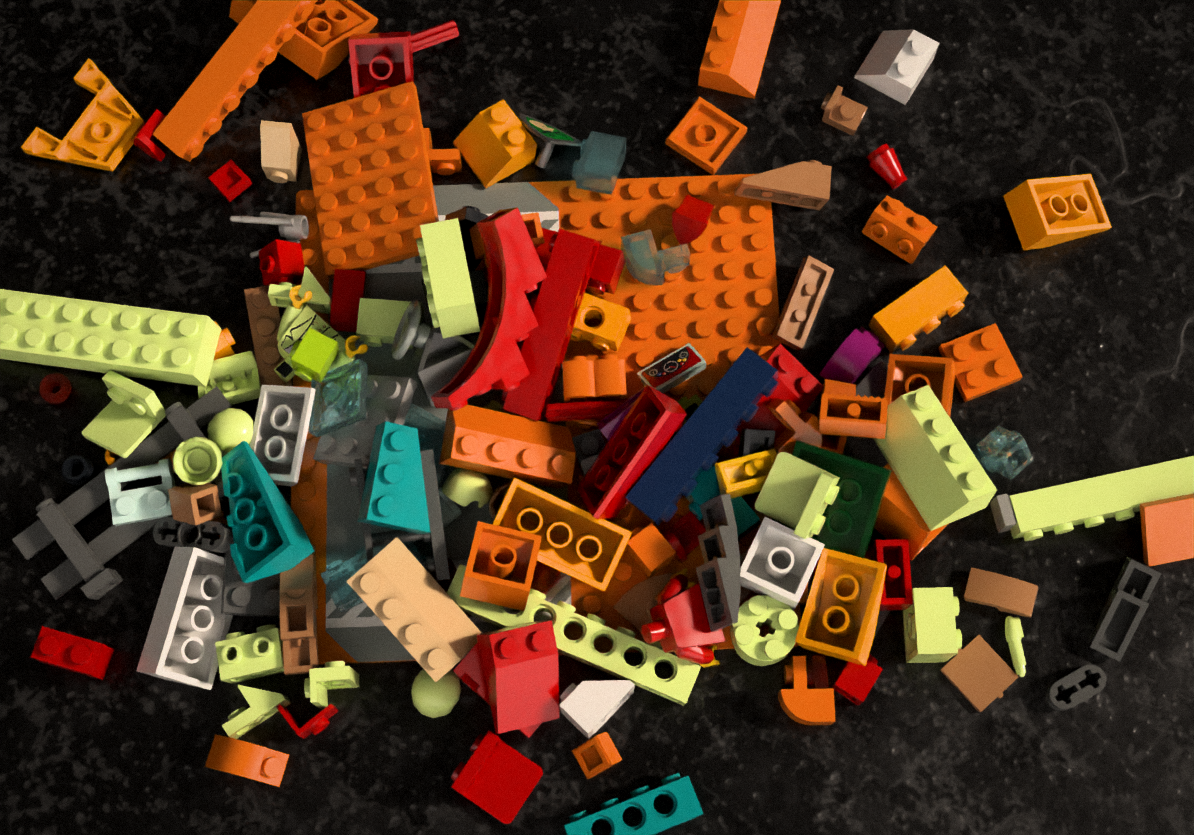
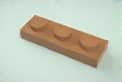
[772,255,834,351]

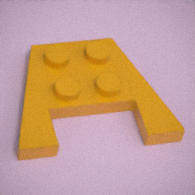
[21,58,146,172]

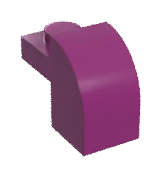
[819,327,886,384]

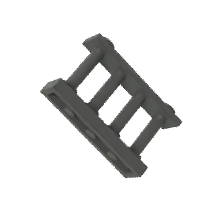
[349,449,450,581]

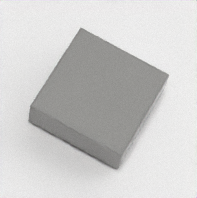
[990,494,1017,533]

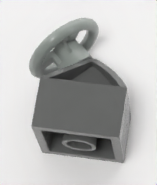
[391,300,475,406]

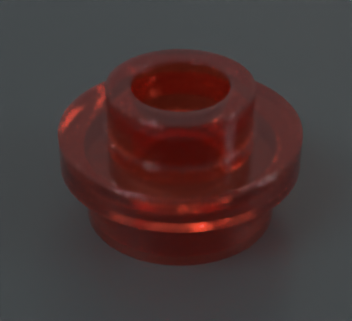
[39,373,72,404]

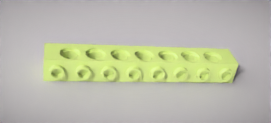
[447,564,701,706]

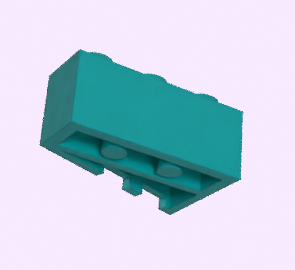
[357,421,431,534]

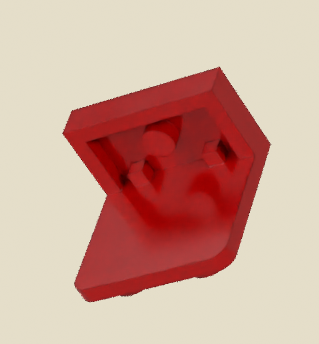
[451,730,543,824]

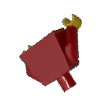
[641,568,726,668]

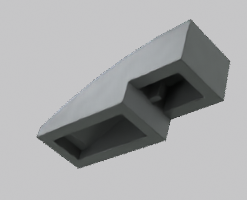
[1089,557,1162,662]

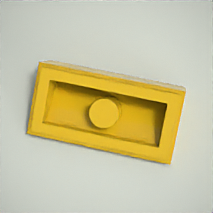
[714,448,777,499]

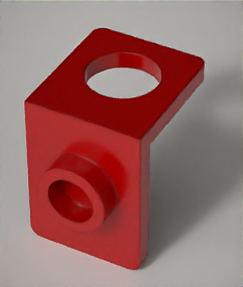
[276,704,339,739]

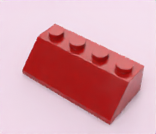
[577,385,687,519]

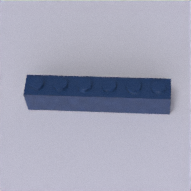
[625,347,779,526]

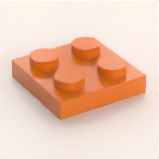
[938,323,1023,402]

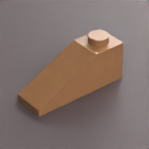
[734,160,832,211]

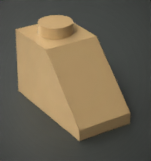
[260,120,302,183]

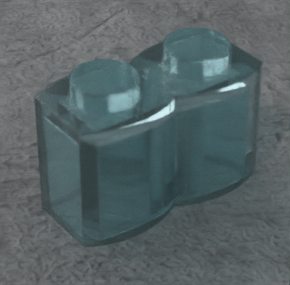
[572,131,626,195]

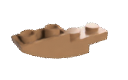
[280,545,319,675]

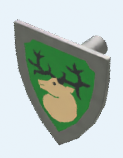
[519,113,585,168]

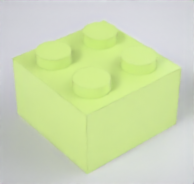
[903,587,962,663]

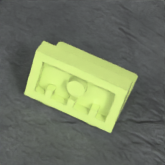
[82,370,166,458]

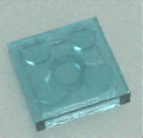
[309,359,368,437]

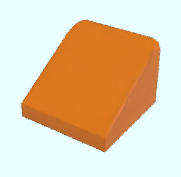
[572,732,622,780]

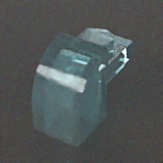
[621,229,690,285]

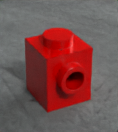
[258,239,305,285]

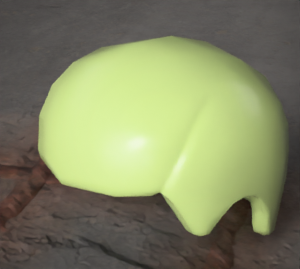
[207,408,255,456]
[172,437,223,486]
[441,468,493,508]
[411,669,461,718]

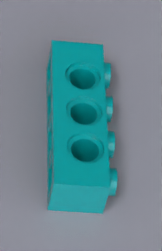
[564,773,704,835]

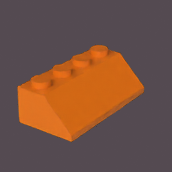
[698,0,781,99]
[439,404,576,489]

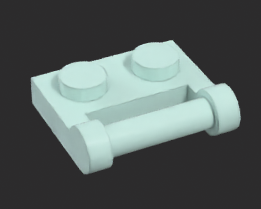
[105,458,175,526]

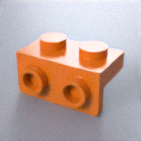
[862,195,937,264]

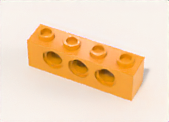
[528,282,631,352]

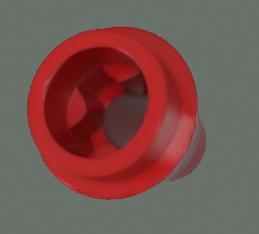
[867,143,908,189]

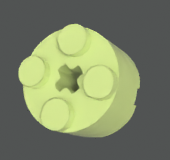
[730,595,799,666]

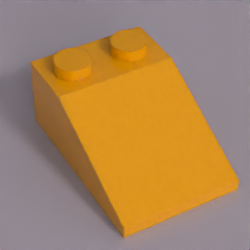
[1003,174,1112,250]
[795,548,887,666]

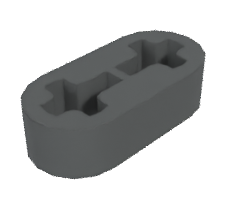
[1046,664,1106,711]

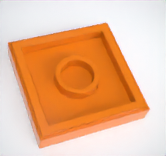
[665,96,748,175]

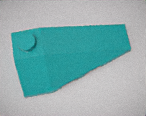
[221,441,314,583]

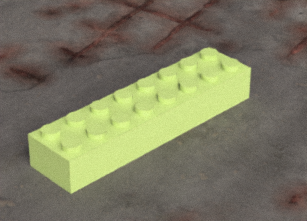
[0,289,221,387]

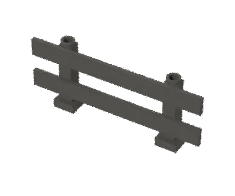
[12,386,232,600]

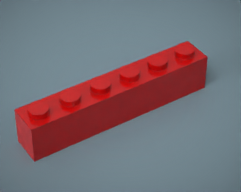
[502,228,601,421]

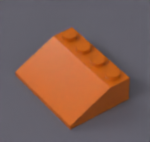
[229,0,378,80]

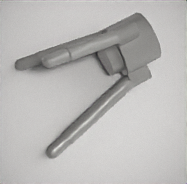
[230,212,309,258]

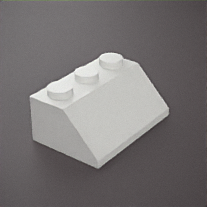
[250,385,316,487]

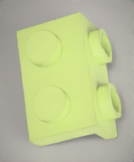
[198,351,261,405]
[304,661,360,709]

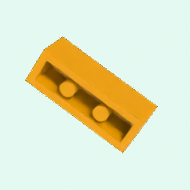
[869,265,968,354]

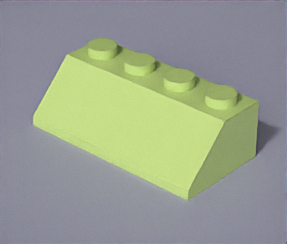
[873,385,997,531]

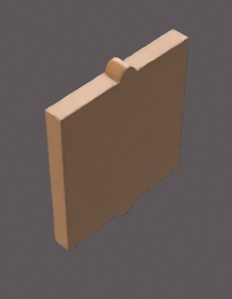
[940,635,1019,713]

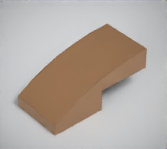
[964,567,1038,618]

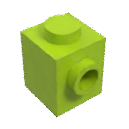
[289,328,339,383]

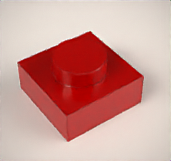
[208,159,252,203]

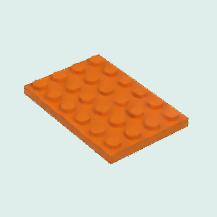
[302,81,439,279]

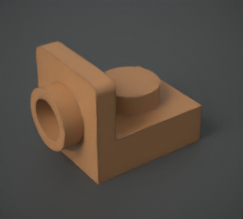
[821,85,868,136]

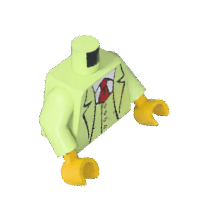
[274,285,368,383]

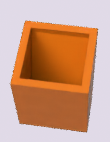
[874,463,948,561]

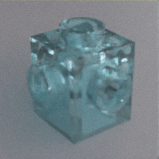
[976,426,1034,480]

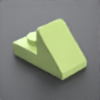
[268,266,331,314]
[222,685,291,739]

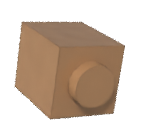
[168,483,222,526]

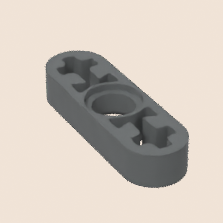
[153,517,234,553]

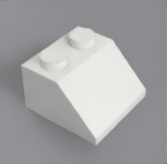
[854,29,939,105]
[740,517,825,611]
[559,680,635,740]

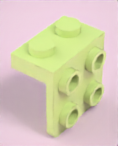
[755,452,840,539]

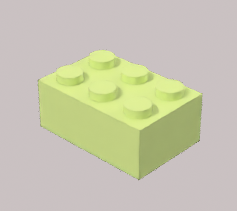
[416,218,480,338]

